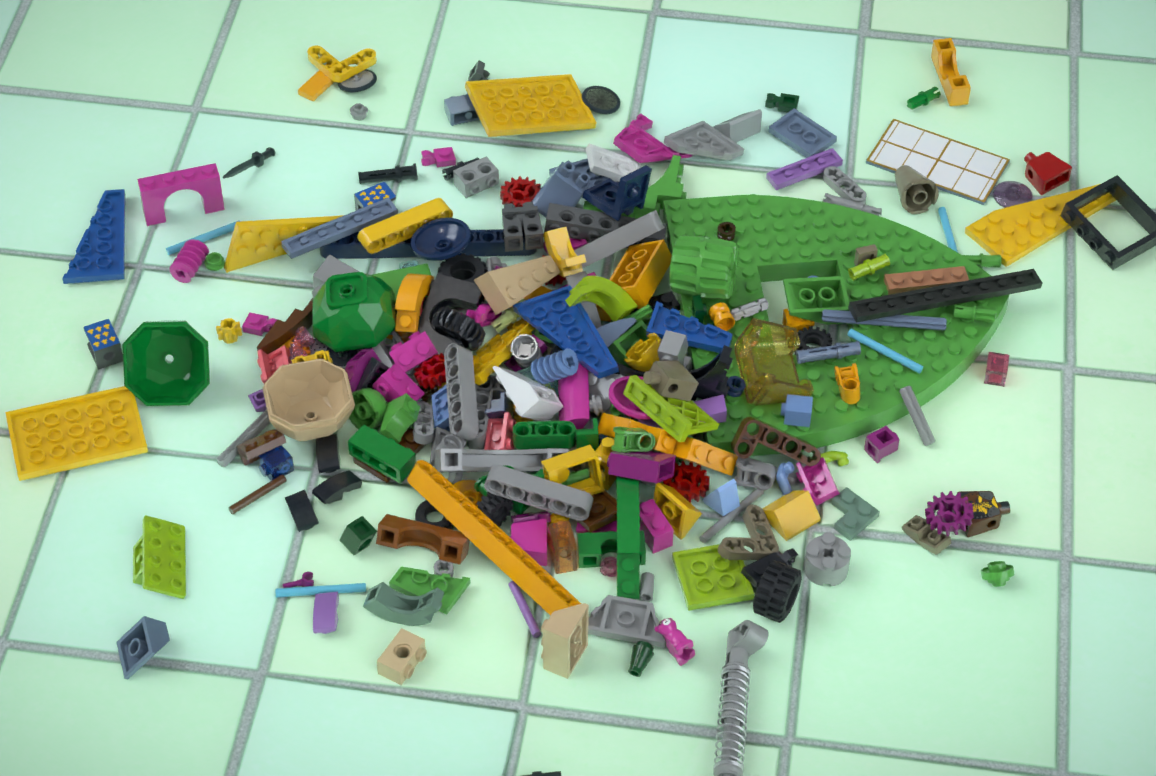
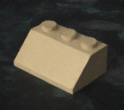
[541,603,589,679]

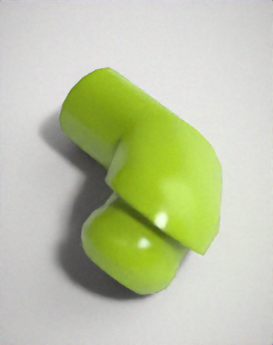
[821,451,849,467]

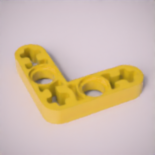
[307,45,377,83]

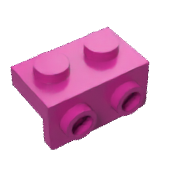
[389,331,438,373]
[372,363,425,403]
[796,457,840,506]

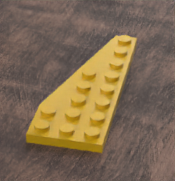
[965,184,1116,267]

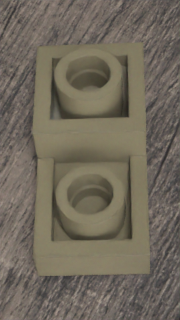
[902,515,952,555]

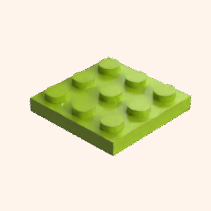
[672,544,754,611]

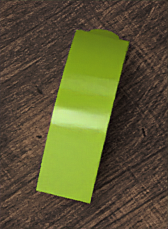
[565,276,638,322]

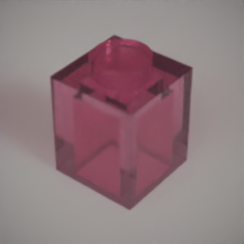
[984,352,1010,387]

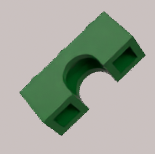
[577,530,646,568]

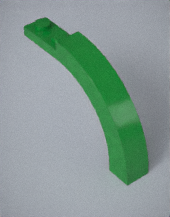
[616,476,640,599]

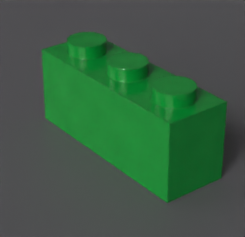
[348,425,416,484]

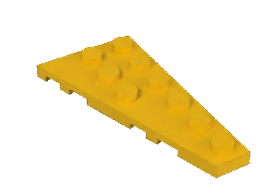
[224,215,344,273]

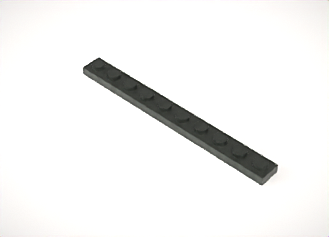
[848,268,1043,323]

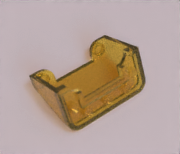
[734,318,814,406]

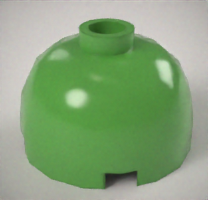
[349,388,387,430]

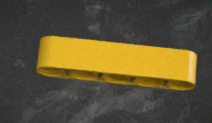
[357,198,453,254]

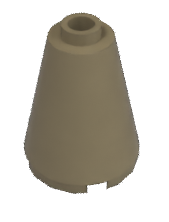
[894,165,939,214]

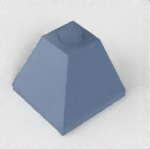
[116,616,170,680]

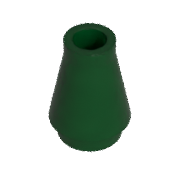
[628,641,654,677]

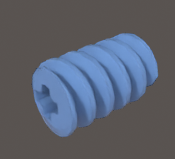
[531,348,579,384]

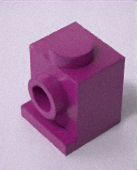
[864,425,900,463]

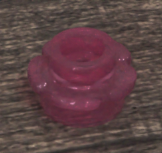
[600,556,617,577]

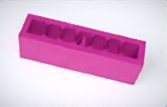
[558,362,590,429]

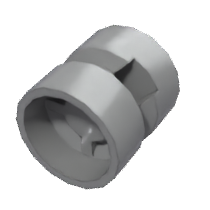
[511,334,542,370]

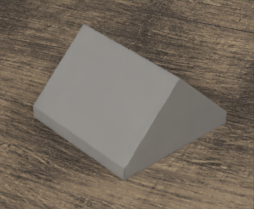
[713,109,762,143]

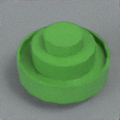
[981,561,1015,587]

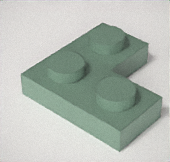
[832,487,880,541]

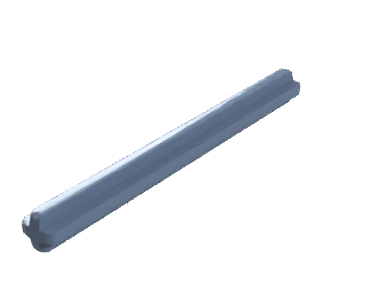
[822,309,947,330]

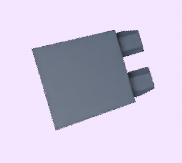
[531,160,591,218]

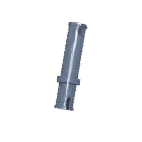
[796,341,861,364]

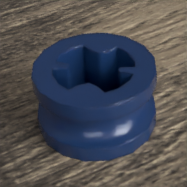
[726,376,746,397]

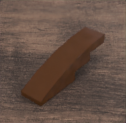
[257,298,313,359]

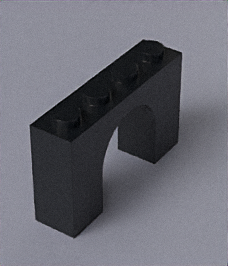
[408,273,485,359]

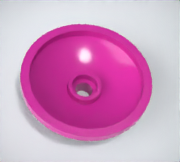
[608,376,653,420]

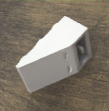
[493,366,563,421]

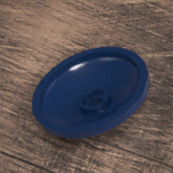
[411,218,471,261]

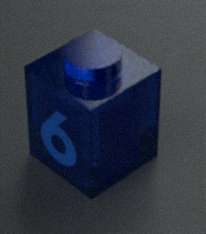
[258,445,294,481]

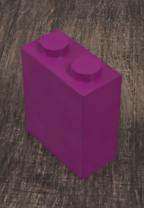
[607,450,676,483]

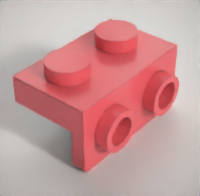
[257,345,292,383]
[484,412,516,450]

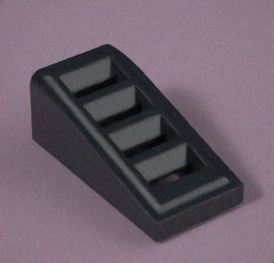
[356,357,389,391]

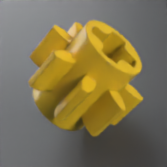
[216,318,242,344]

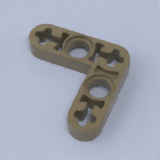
[718,504,779,560]

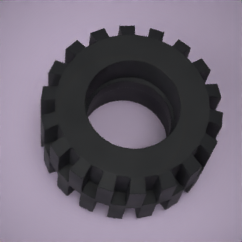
[438,253,488,284]
[753,560,802,623]

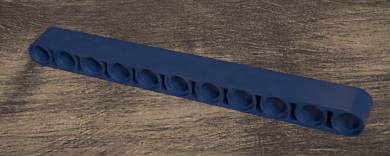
[320,229,537,259]

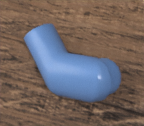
[776,462,795,495]

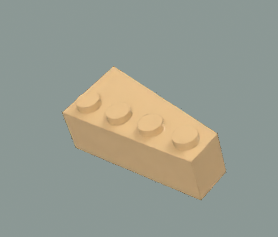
[474,255,561,315]

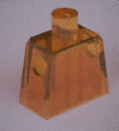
[547,521,577,574]

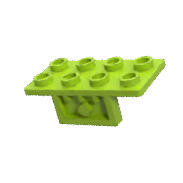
[133,515,186,599]

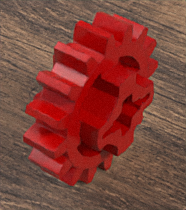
[500,176,541,208]
[414,353,446,389]
[663,461,710,503]

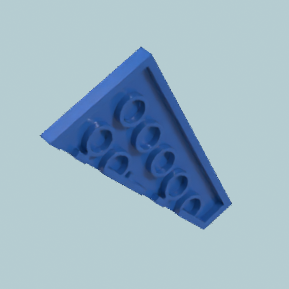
[513,285,619,379]

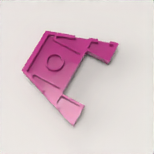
[613,113,693,163]

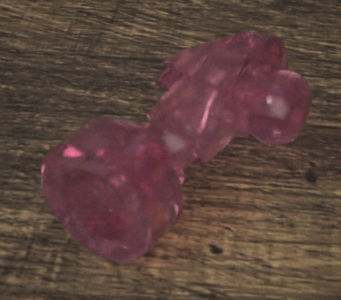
[289,326,315,362]

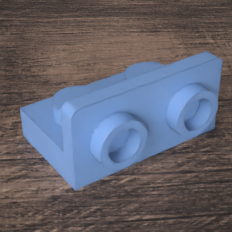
[431,385,450,431]

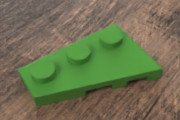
[389,566,471,615]

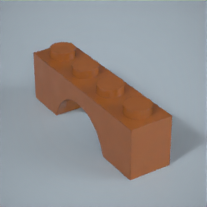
[376,514,470,565]

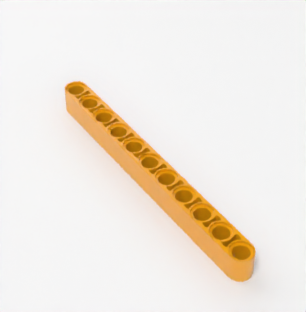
[407,460,582,616]

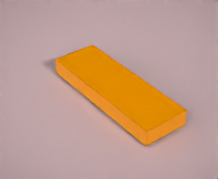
[298,62,334,101]

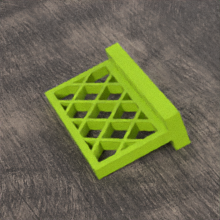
[623,375,719,442]

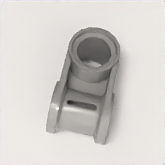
[735,458,778,490]

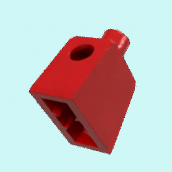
[1024,152,1072,195]

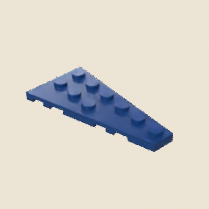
[62,189,126,284]

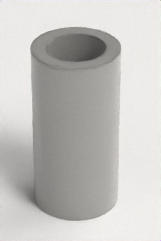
[640,572,655,602]

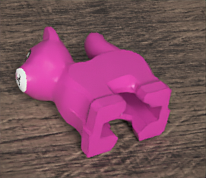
[654,618,695,666]

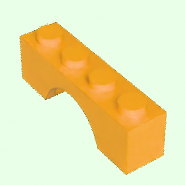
[931,38,971,106]

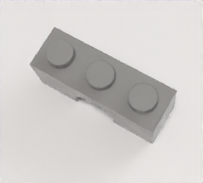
[658,330,692,371]

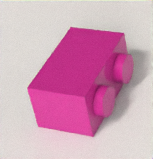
[639,499,674,554]

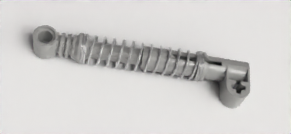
[713,620,769,776]

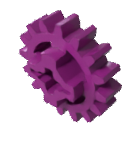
[925,491,974,536]

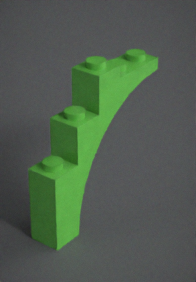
[583,155,687,219]

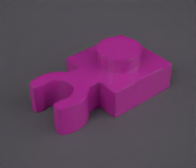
[510,511,551,524]

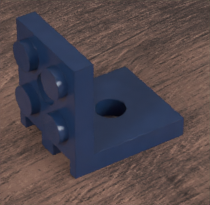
[582,165,652,221]

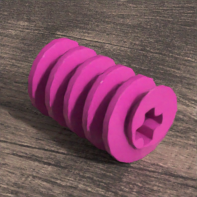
[169,239,209,283]

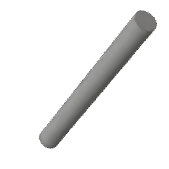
[699,489,764,544]

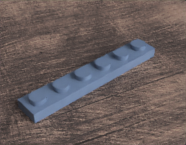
[281,197,398,259]

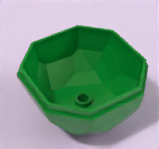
[313,272,396,352]
[122,320,210,406]

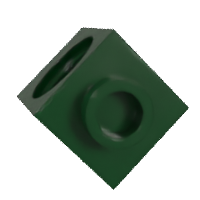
[339,515,377,555]

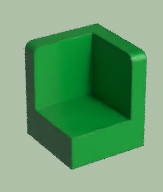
[576,418,599,451]

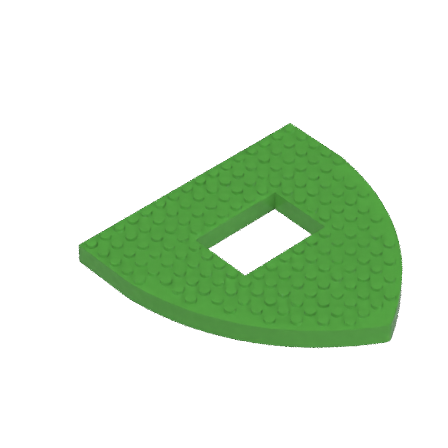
[663,194,1010,456]

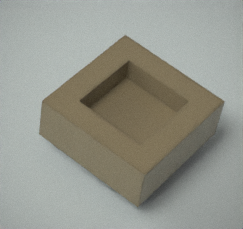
[854,244,878,266]

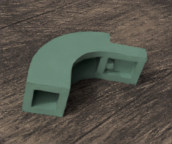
[363,582,444,626]

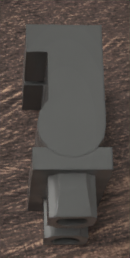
[502,202,544,252]

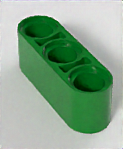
[513,421,576,450]

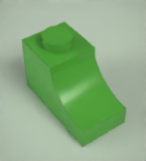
[380,393,420,443]

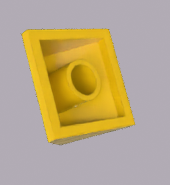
[653,483,702,540]
[762,490,821,541]

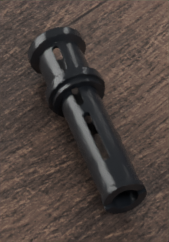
[358,163,418,184]

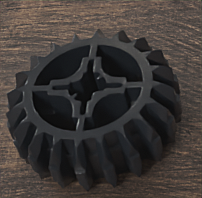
[431,307,486,351]

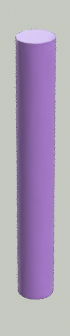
[508,581,541,638]

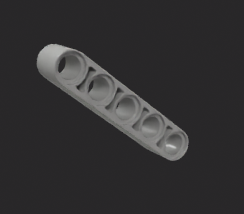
[574,210,665,268]
[444,343,479,441]
[484,465,593,521]

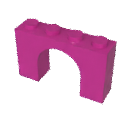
[137,163,225,226]

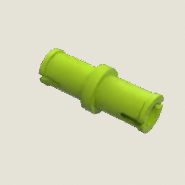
[848,254,890,281]

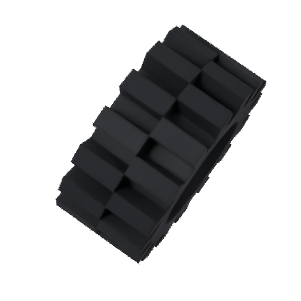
[794,326,832,355]
[477,492,514,527]

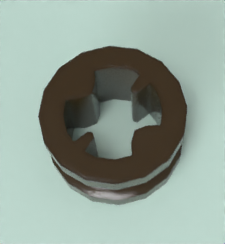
[717,222,736,241]

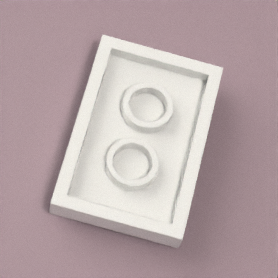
[585,143,641,182]

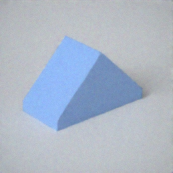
[702,479,740,516]

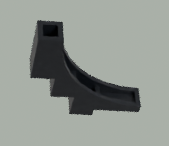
[619,345,733,402]

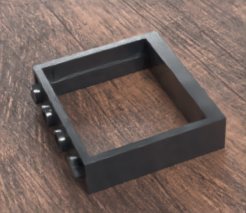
[1060,175,1156,270]

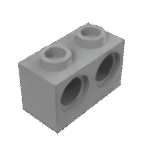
[453,156,499,198]

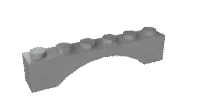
[435,448,569,472]

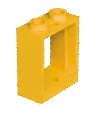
[541,445,606,495]

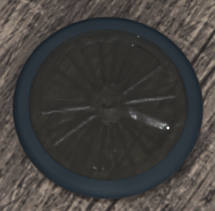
[582,86,620,114]

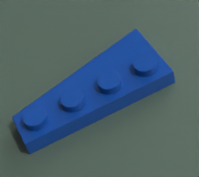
[646,302,733,353]

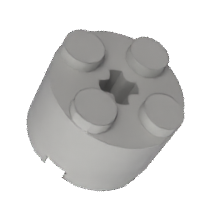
[804,532,851,586]

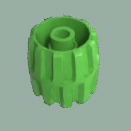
[669,235,739,300]

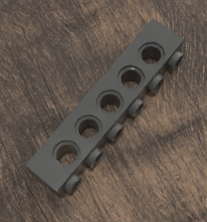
[544,203,667,248]

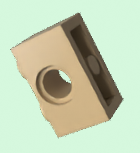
[377,628,427,685]

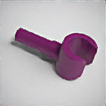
[283,571,314,588]

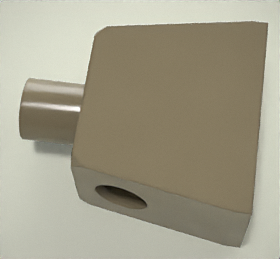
[643,360,699,401]

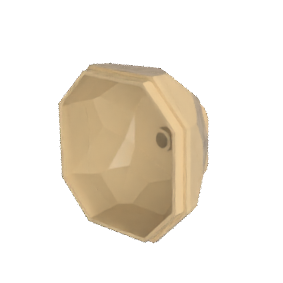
[262,359,355,441]

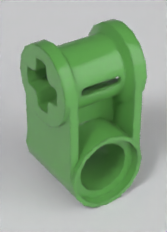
[611,427,655,453]

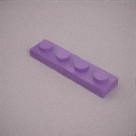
[766,148,843,190]

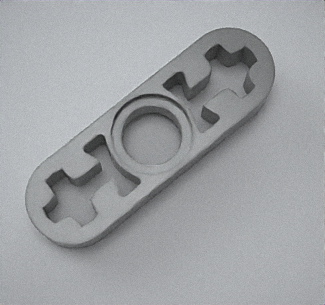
[823,166,867,203]
[413,401,434,444]

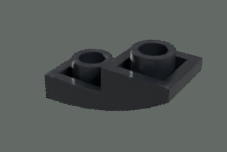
[316,434,341,473]
[312,470,362,504]
[285,489,319,532]

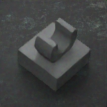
[468,60,490,81]

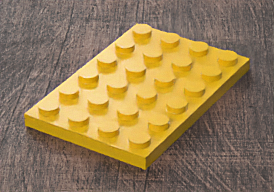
[465,74,597,137]
[5,386,148,481]

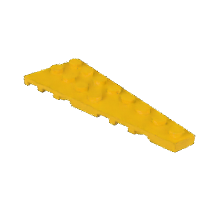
[437,289,557,390]

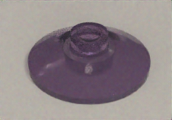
[993,181,1033,208]

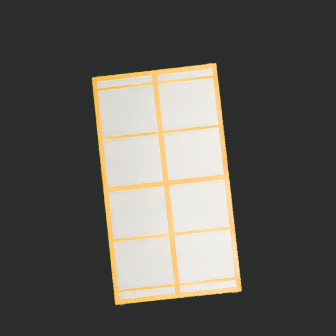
[866,119,1010,205]

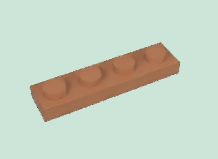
[884,266,969,295]

